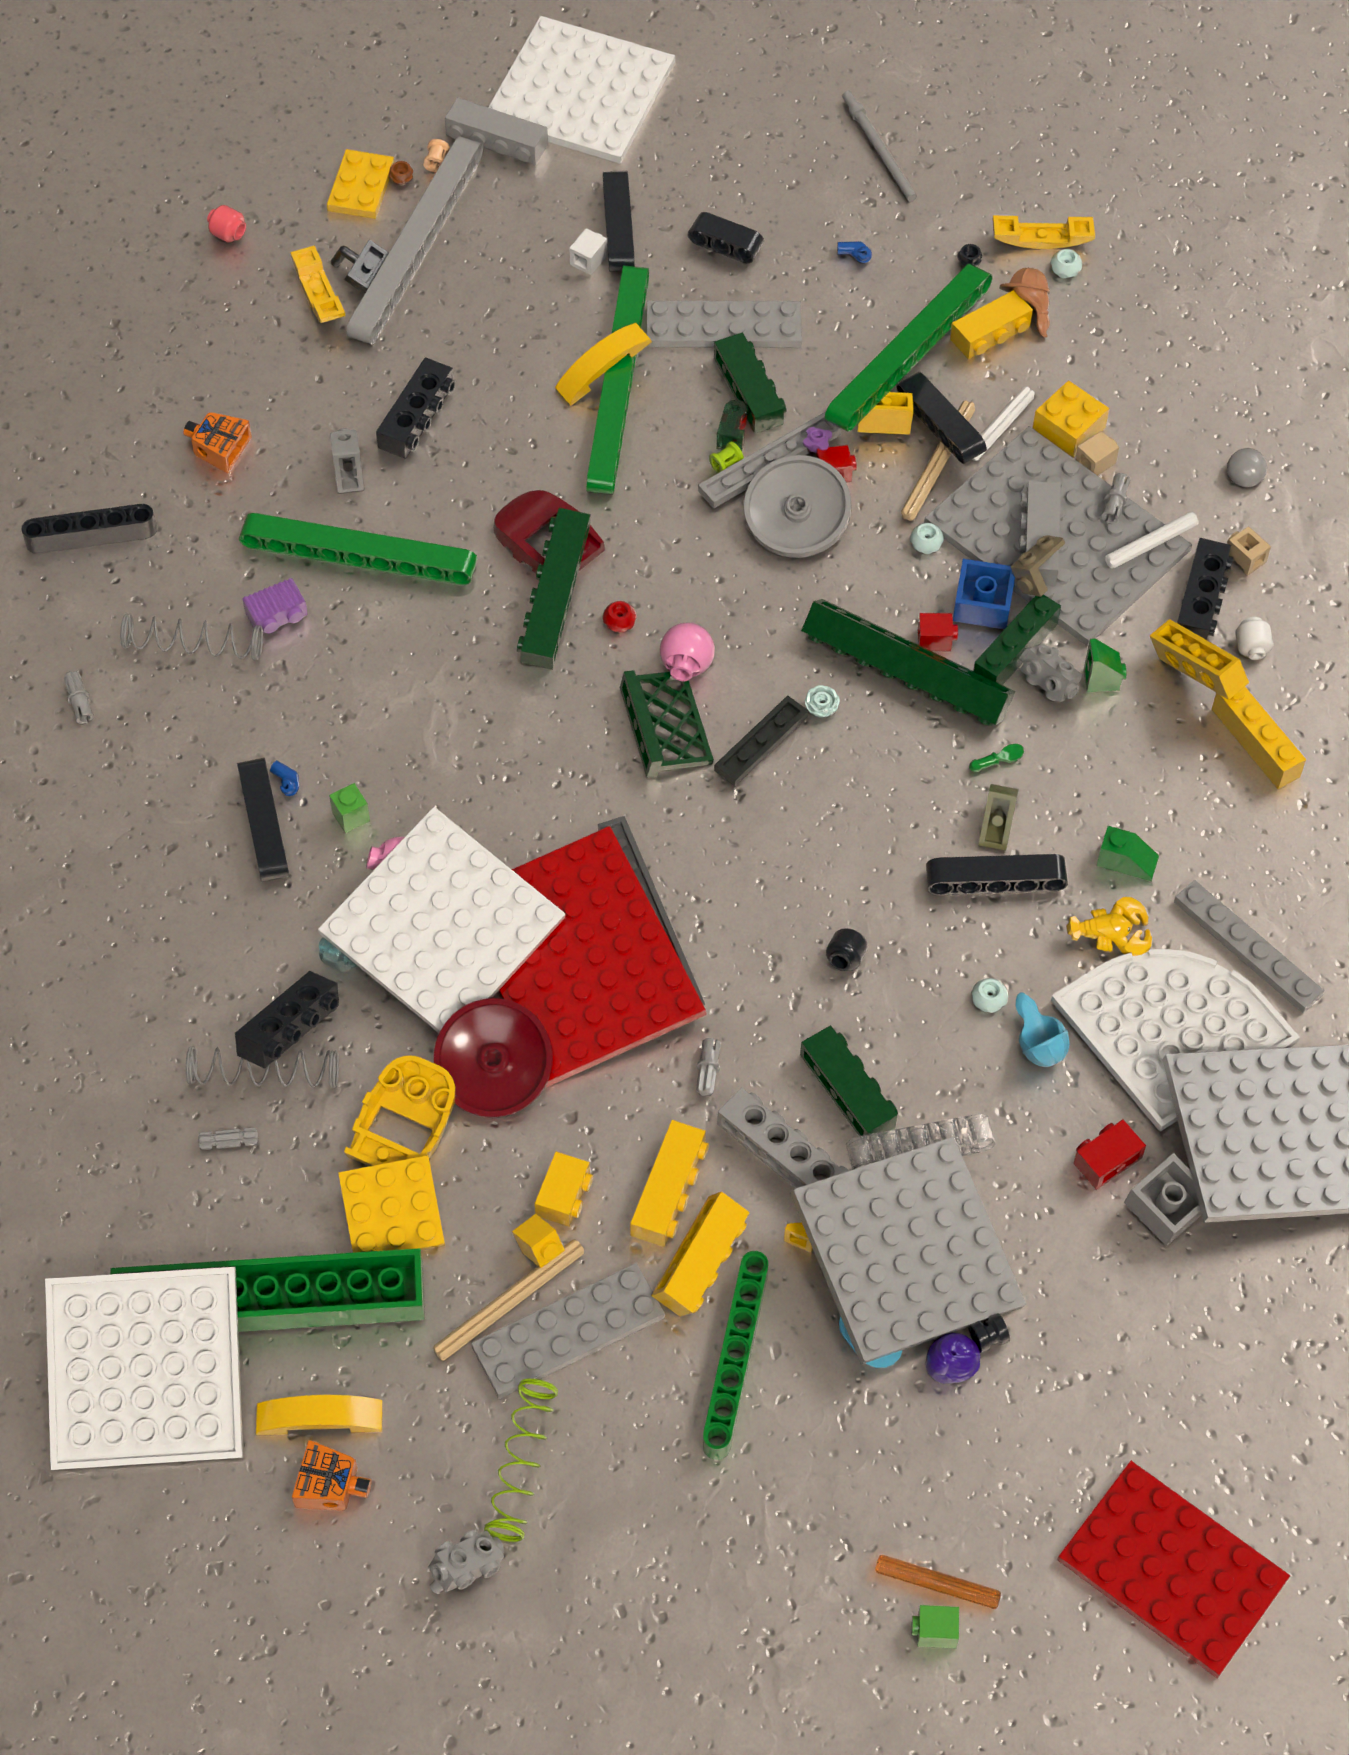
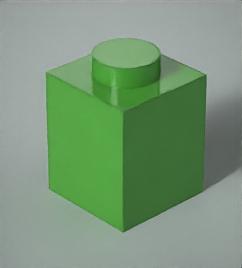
[329,783,370,833]
[911,1605,959,1648]

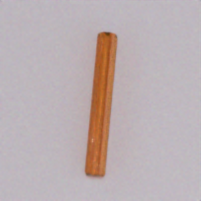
[875,1555,1001,1609]

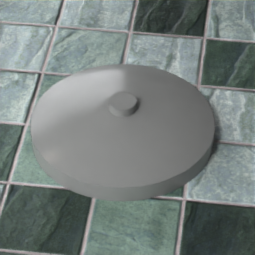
[744,455,851,558]

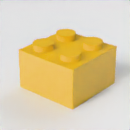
[1033,380,1110,458]

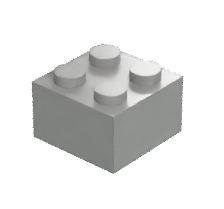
[1124,1153,1202,1246]

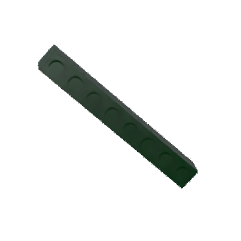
[801,599,1016,726]

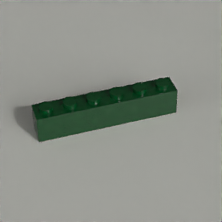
[517,508,591,670]

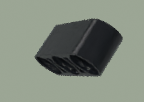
[688,212,764,264]

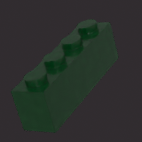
[714,332,787,434]
[973,594,1061,685]
[800,1025,898,1145]

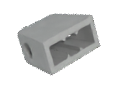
[330,428,364,493]

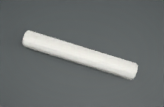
[972,387,1035,461]
[1105,512,1199,569]

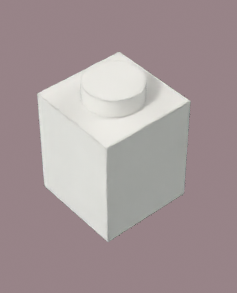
[569,228,608,275]

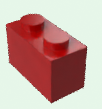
[1073,1119,1146,1190]

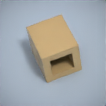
[1076,431,1119,476]

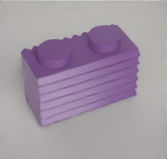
[243,578,308,634]

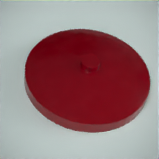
[434,998,553,1118]

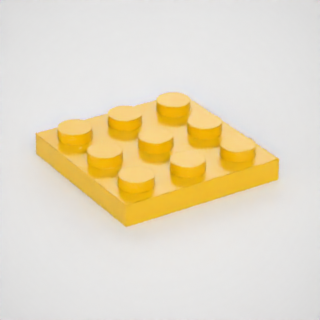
[338,1155,445,1253]

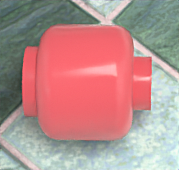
[207,205,246,243]

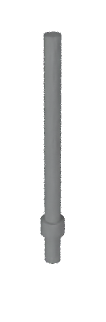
[842,91,917,202]

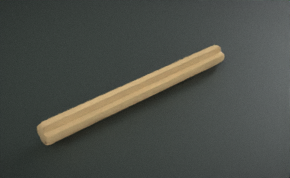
[901,400,975,521]
[433,1239,584,1361]

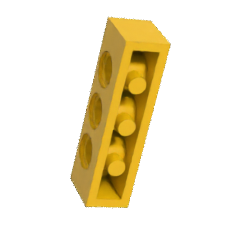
[1149,619,1249,700]

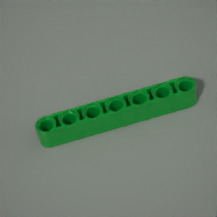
[703,1251,768,1460]

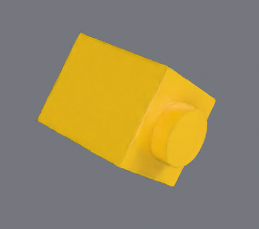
[512,1214,565,1268]

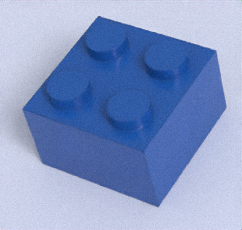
[953,559,1015,629]

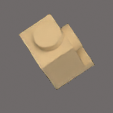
[1227,526,1271,576]

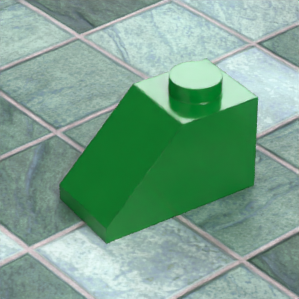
[1083,638,1127,693]
[1096,826,1159,882]

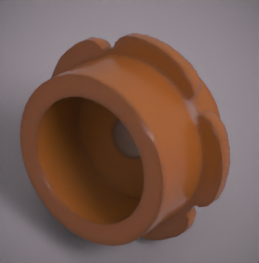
[389,161,413,184]

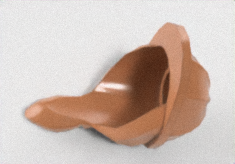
[999,267,1050,338]

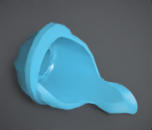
[1015,992,1070,1067]

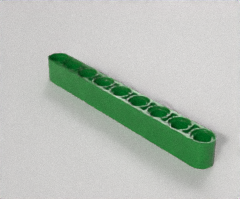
[239,513,478,585]

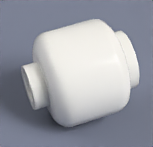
[1235,617,1274,660]

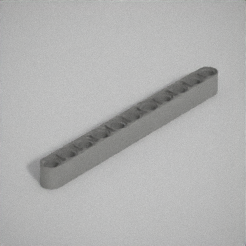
[347,136,484,345]

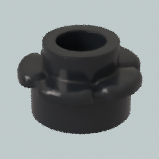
[957,244,982,267]

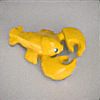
[1066,897,1152,956]

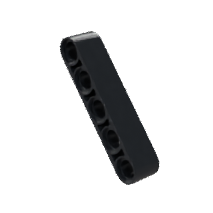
[603,171,635,272]
[896,372,987,464]
[21,504,157,554]
[237,758,290,882]
[926,854,1068,895]

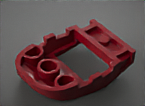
[493,490,605,573]

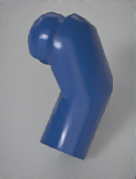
[837,241,872,263]
[270,760,300,796]

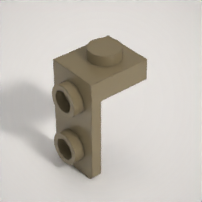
[1011,535,1065,597]

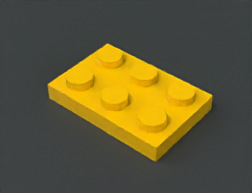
[327,149,395,219]

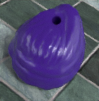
[925,1332,981,1384]

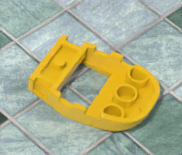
[344,1055,455,1166]

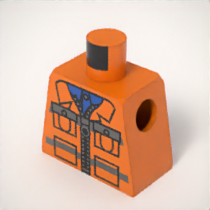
[183,412,252,473]
[292,1440,372,1511]

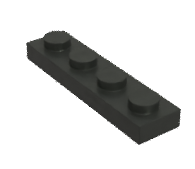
[714,695,809,786]

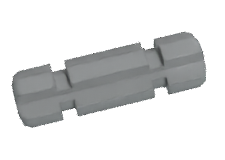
[198,1127,258,1150]

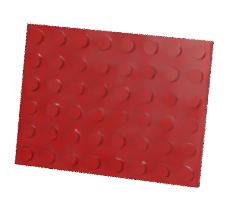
[499,826,707,1088]

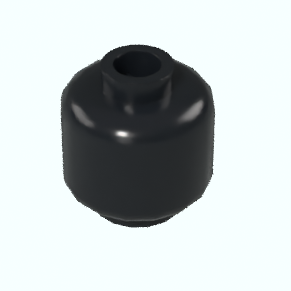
[826,928,868,971]

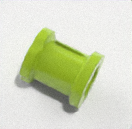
[709,441,744,473]

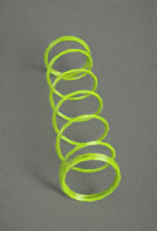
[484,1378,558,1542]

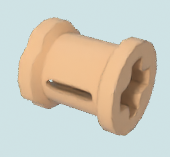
[423,139,450,173]

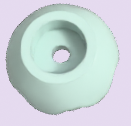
[1050,249,1082,278]
[910,523,944,554]
[805,685,840,718]
[971,978,1008,1013]

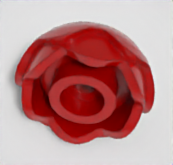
[603,601,637,633]

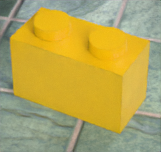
[857,392,913,435]
[534,1151,594,1227]

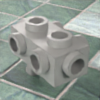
[1020,643,1083,702]
[428,1530,504,1594]

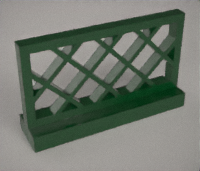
[619,670,714,778]

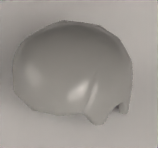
[1227,448,1267,488]

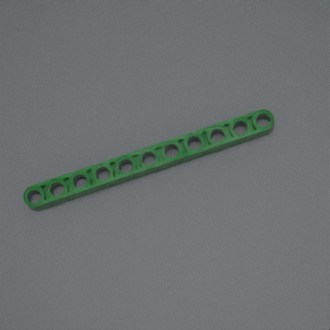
[825,264,993,432]
[586,265,649,495]

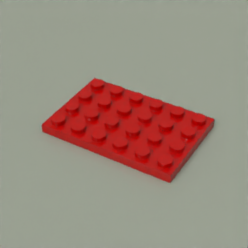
[1057,1460,1291,1679]

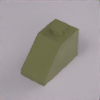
[978,784,1019,851]

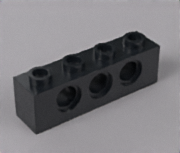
[376,357,456,459]
[1177,538,1234,640]
[235,971,339,1069]

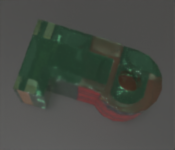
[716,400,747,451]

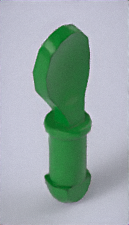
[969,743,1024,772]

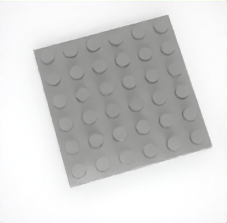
[790,1137,1026,1365]

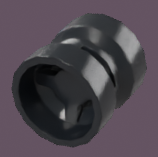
[969,1313,1010,1353]

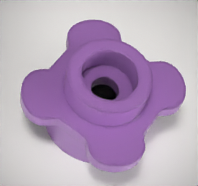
[803,427,832,453]

